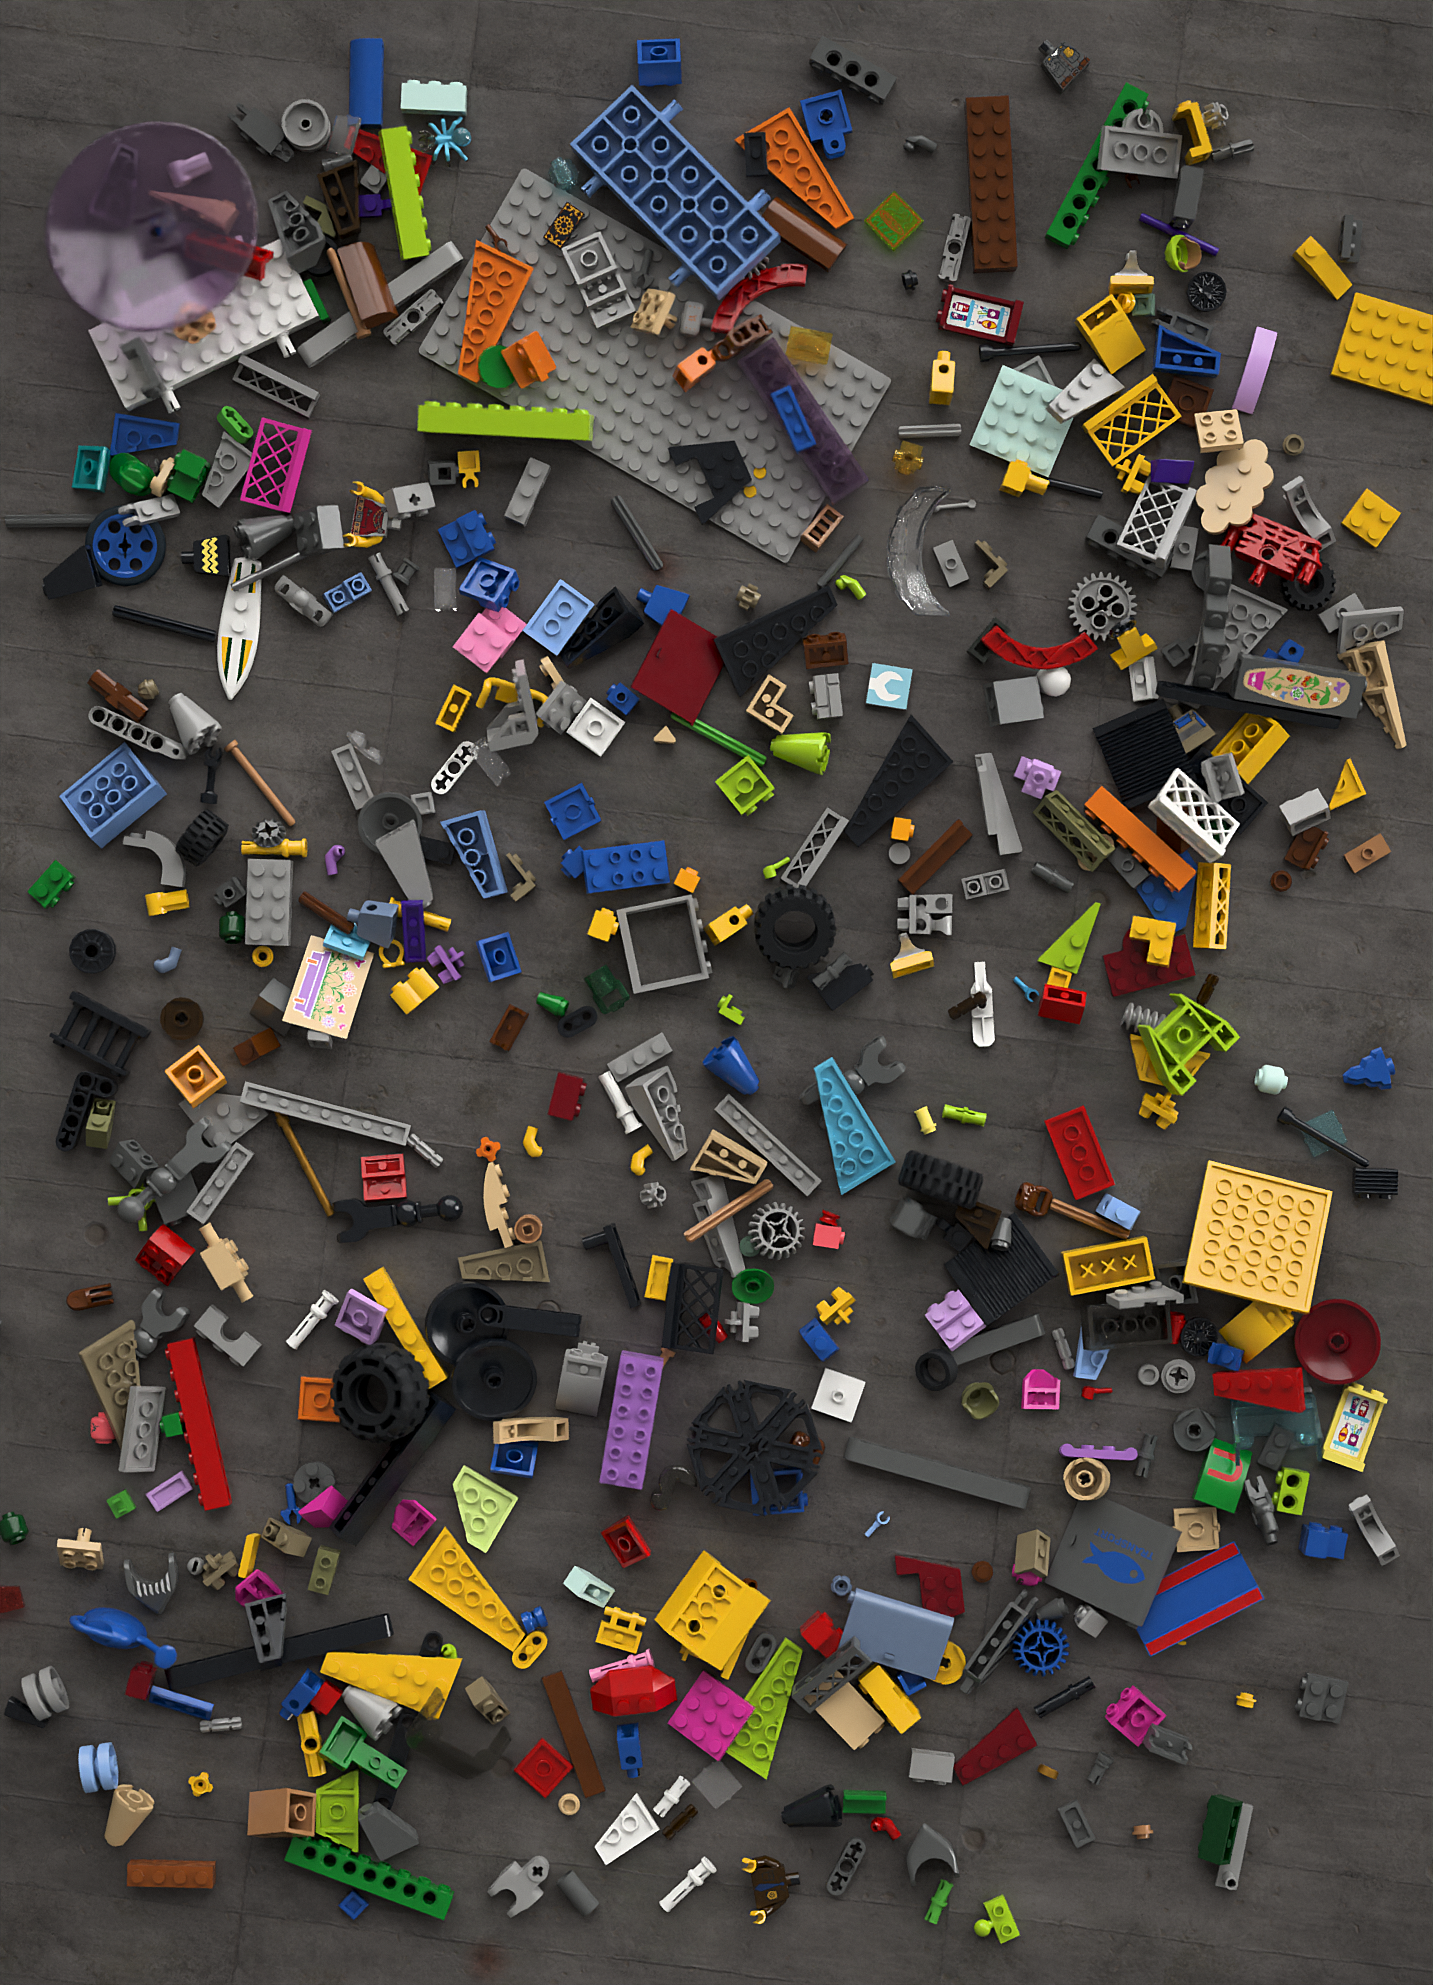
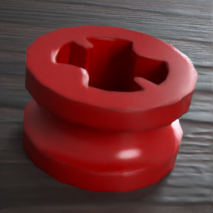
[819,1210,840,1226]

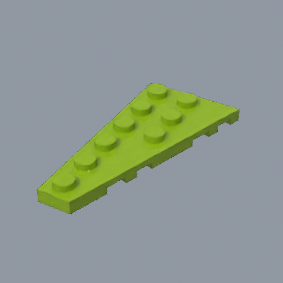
[726,1637,803,1780]

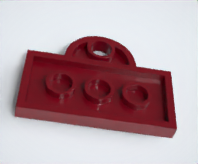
[1102,928,1196,997]

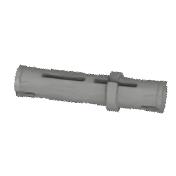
[368,553,409,616]

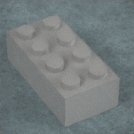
[245,859,293,946]

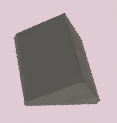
[250,978,293,1036]
[1154,1258,1198,1306]

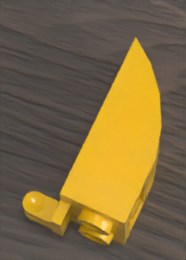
[1218,1301,1294,1364]

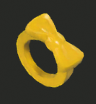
[379,939,405,968]

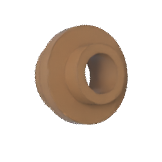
[1132,1825,1153,1839]

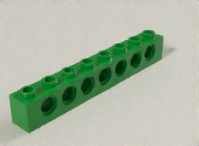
[1045,82,1149,249]
[284,1837,454,1920]

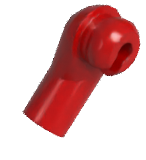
[870,1817,901,1840]

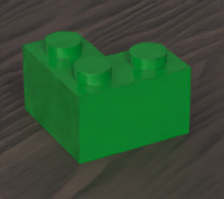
[167,449,212,504]

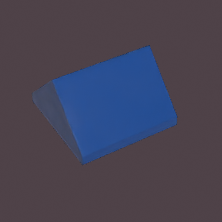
[476,932,522,982]
[490,1441,538,1478]

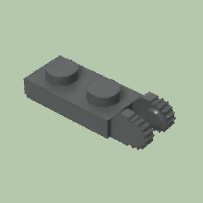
[1151,307,1214,346]

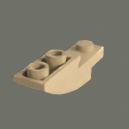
[483,1161,516,1248]

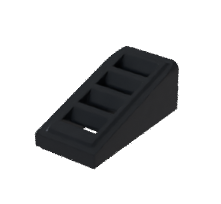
[4,1696,49,1728]

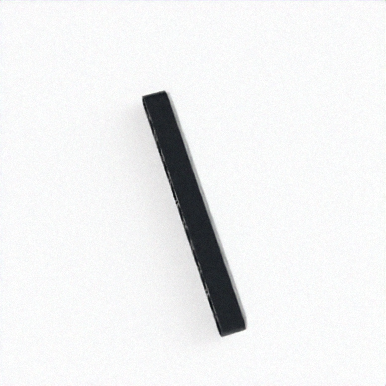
[164,1613,394,1691]

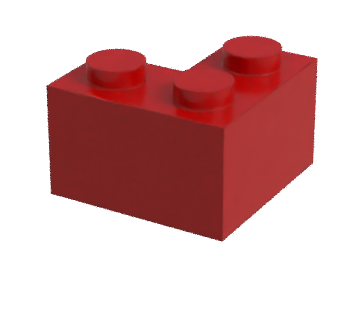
[800,1610,843,1658]

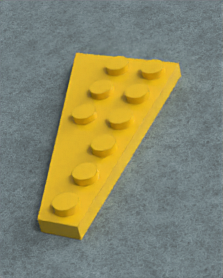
[408,1526,526,1652]
[320,1651,463,1719]

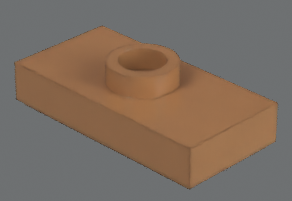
[1343,833,1391,873]

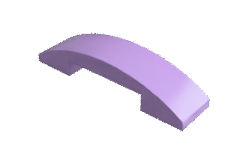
[1232,327,1277,415]

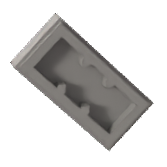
[1170,526,1199,571]
[933,540,969,588]
[1317,593,1365,633]

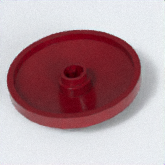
[1295,1299,1381,1384]

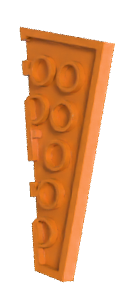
[734,107,854,230]
[458,240,534,384]

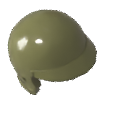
[961,1382,999,1420]

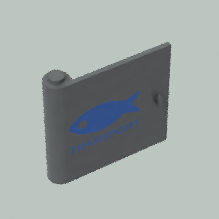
[1045,1497,1182,1629]

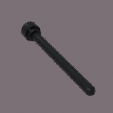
[979,342,1081,362]
[1276,1106,1369,1167]

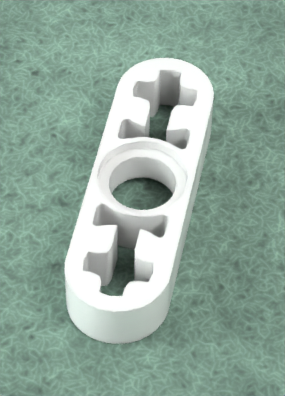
[431,741,477,794]

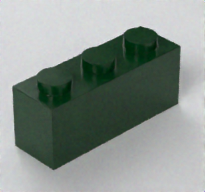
[1198,1794,1243,1865]

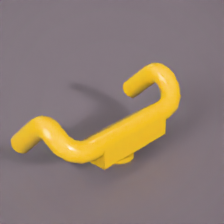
[476,677,548,728]

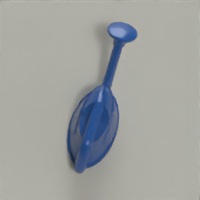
[69,1607,177,1668]

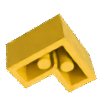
[1129,916,1176,968]

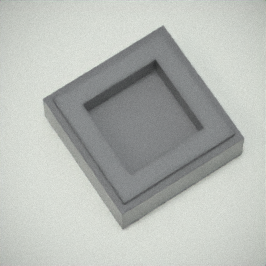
[411,792,435,815]

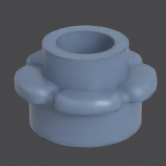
[831,1575,852,1596]

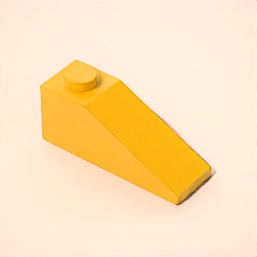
[1292,236,1352,300]

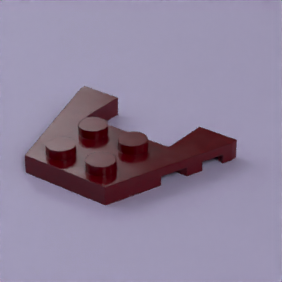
[894,1555,965,1617]

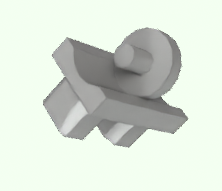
[724,1302,759,1342]

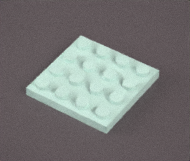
[970,365,1074,477]

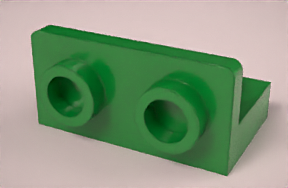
[27,860,75,909]

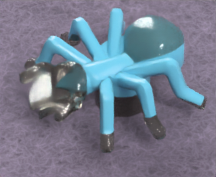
[418,114,471,167]

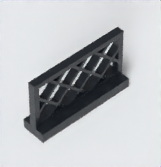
[661,1262,724,1354]

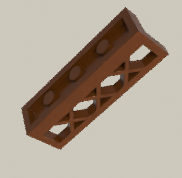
[898,819,973,895]

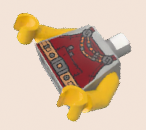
[342,481,402,548]

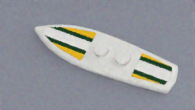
[217,557,262,700]

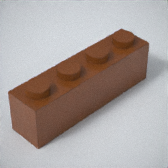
[127,1859,216,1888]

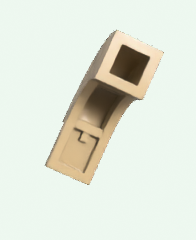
[493,1417,569,1444]

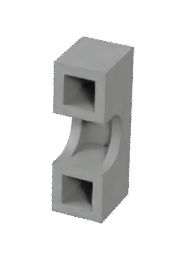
[504,457,551,527]
[194,1304,262,1366]

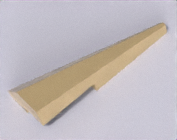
[1337,640,1406,749]

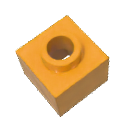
[890,817,914,842]
[674,867,700,893]

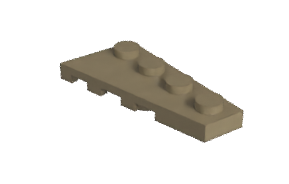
[458,1240,550,1282]

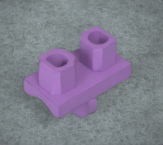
[427,945,465,984]

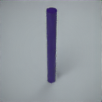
[1139,213,1219,256]

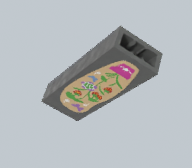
[1229,653,1367,719]

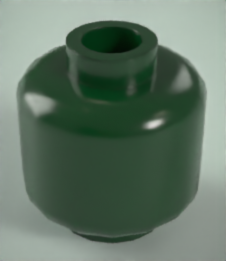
[219,911,246,944]
[0,1512,29,1545]

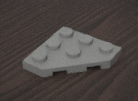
[179,1093,269,1148]

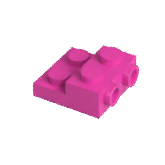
[1104,1685,1167,1747]

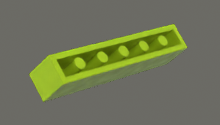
[378,126,431,261]

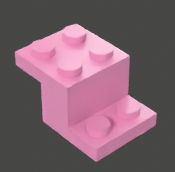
[453,607,527,673]

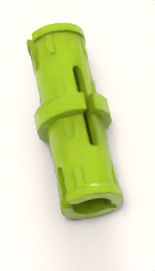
[942,1104,987,1127]

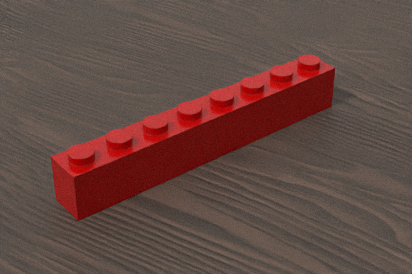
[165,1337,232,1511]

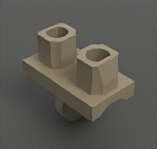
[201,1550,240,1590]

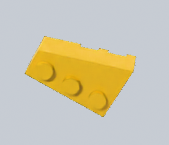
[858,1663,921,1734]

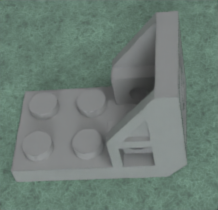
[486,659,539,752]

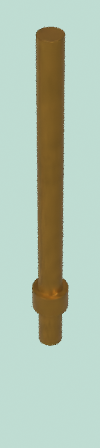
[274,1112,335,1217]

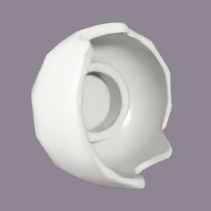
[1037,667,1071,697]

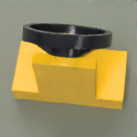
[1109,617,1158,670]

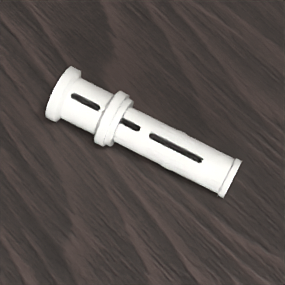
[598,1071,643,1134]
[286,1290,339,1350]
[660,1857,716,1912]

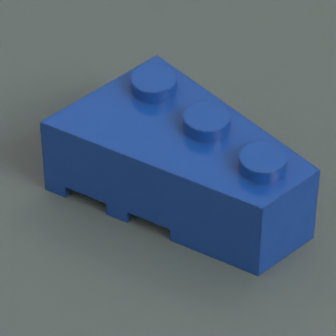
[1152,325,1221,378]

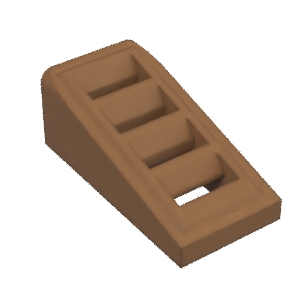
[800,504,844,552]

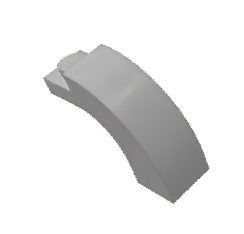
[1282,476,1336,552]
[123,830,186,887]
[1348,1494,1400,1566]

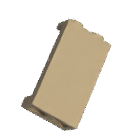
[804,1670,885,1750]

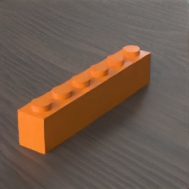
[1084,786,1197,893]

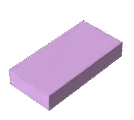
[146,1471,193,1512]

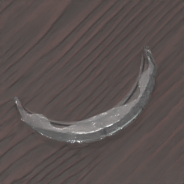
[886,486,951,617]

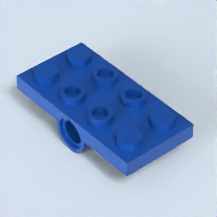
[581,840,670,894]

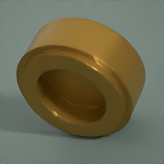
[1037,1764,1059,1780]

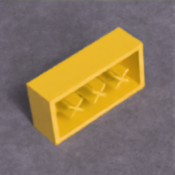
[1061,1236,1155,1296]

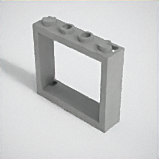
[616,894,712,994]

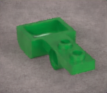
[318,1716,408,1790]

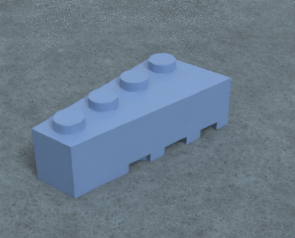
[440,810,508,899]

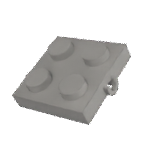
[536,680,587,735]

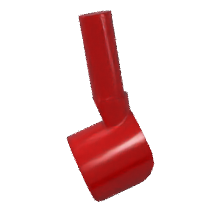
[1081,1386,1112,1400]

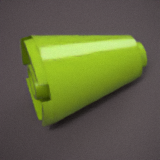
[770,732,831,775]

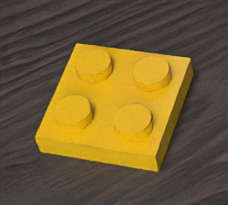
[1341,489,1401,549]

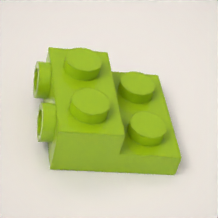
[715,755,775,816]

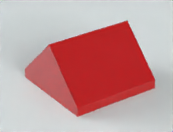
[600,1515,651,1568]

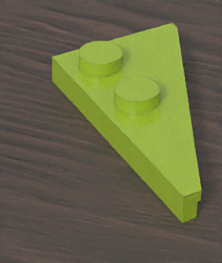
[1038,902,1101,974]

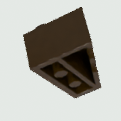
[317,160,361,240]

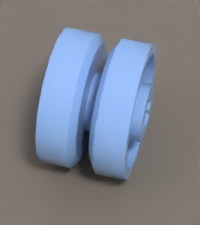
[79,1742,118,1793]

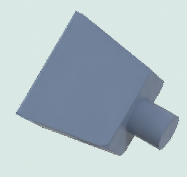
[347,900,399,948]

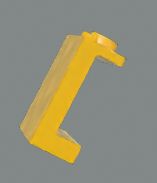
[1172,101,1213,166]

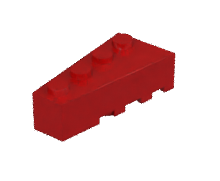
[1213,1367,1306,1413]

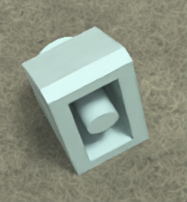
[563,1566,615,1608]

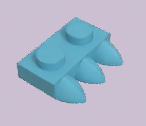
[323,923,370,961]

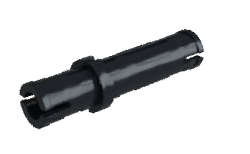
[1034,1676,1096,1719]

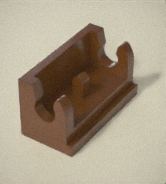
[489,1004,529,1051]

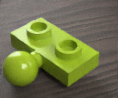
[974,1895,1020,1944]

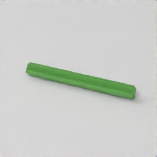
[671,712,767,767]

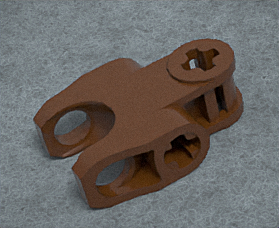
[711,314,773,362]

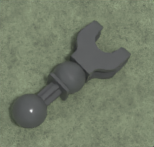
[134,1287,191,1361]

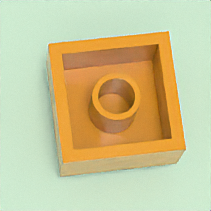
[165,1045,227,1109]

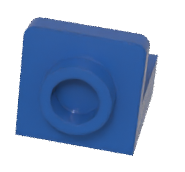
[1207,1342,1244,1371]

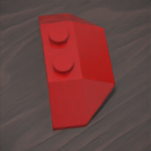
[590,1665,677,1717]

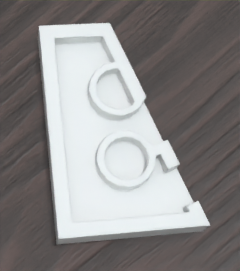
[595,1793,660,1865]

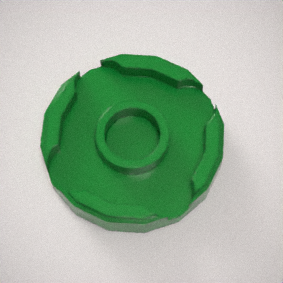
[477,345,515,388]

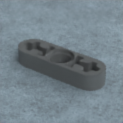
[826,1837,866,1896]

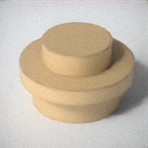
[559,1793,580,1815]

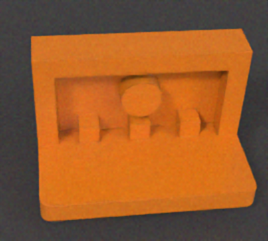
[501,331,556,389]

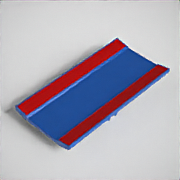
[1136,1541,1264,1657]

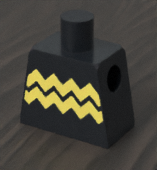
[181,535,231,578]

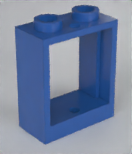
[750,1467,808,1516]

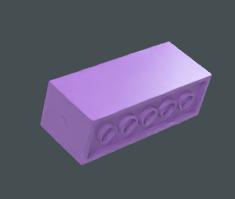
[600,1350,664,1490]

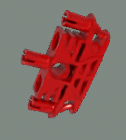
[1220,513,1322,587]

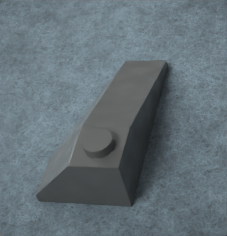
[268,191,326,274]

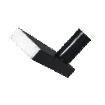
[582,1223,642,1308]

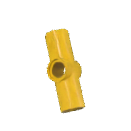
[297,1709,327,1777]

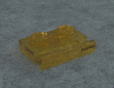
[785,326,833,365]

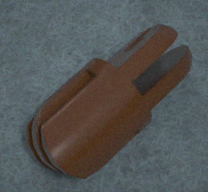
[66,1283,114,1311]

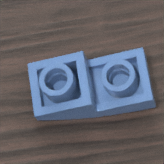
[322,572,372,614]

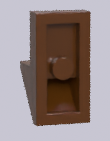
[233,1027,281,1066]

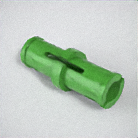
[924,1879,954,1924]

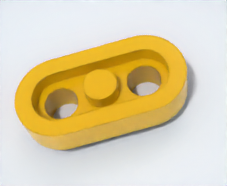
[512,1630,547,1669]

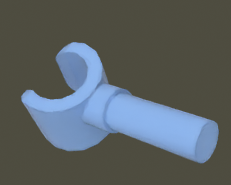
[865,1511,890,1537]

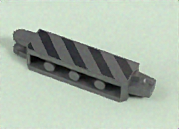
[960,1589,1039,1695]

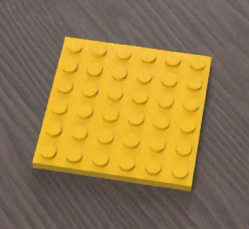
[1182,1160,1333,1314]

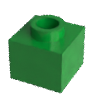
[160,1411,186,1438]

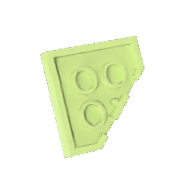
[453,1465,519,1553]

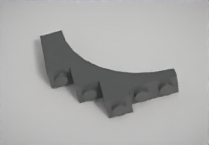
[1192,544,1232,689]

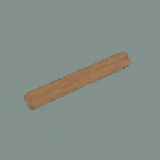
[1049,1199,1130,1240]

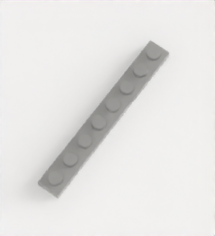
[240,1081,411,1146]

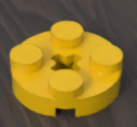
[931,1641,966,1685]

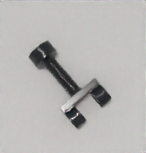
[200,746,223,804]

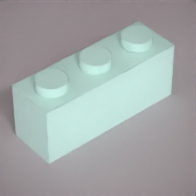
[401,80,467,116]

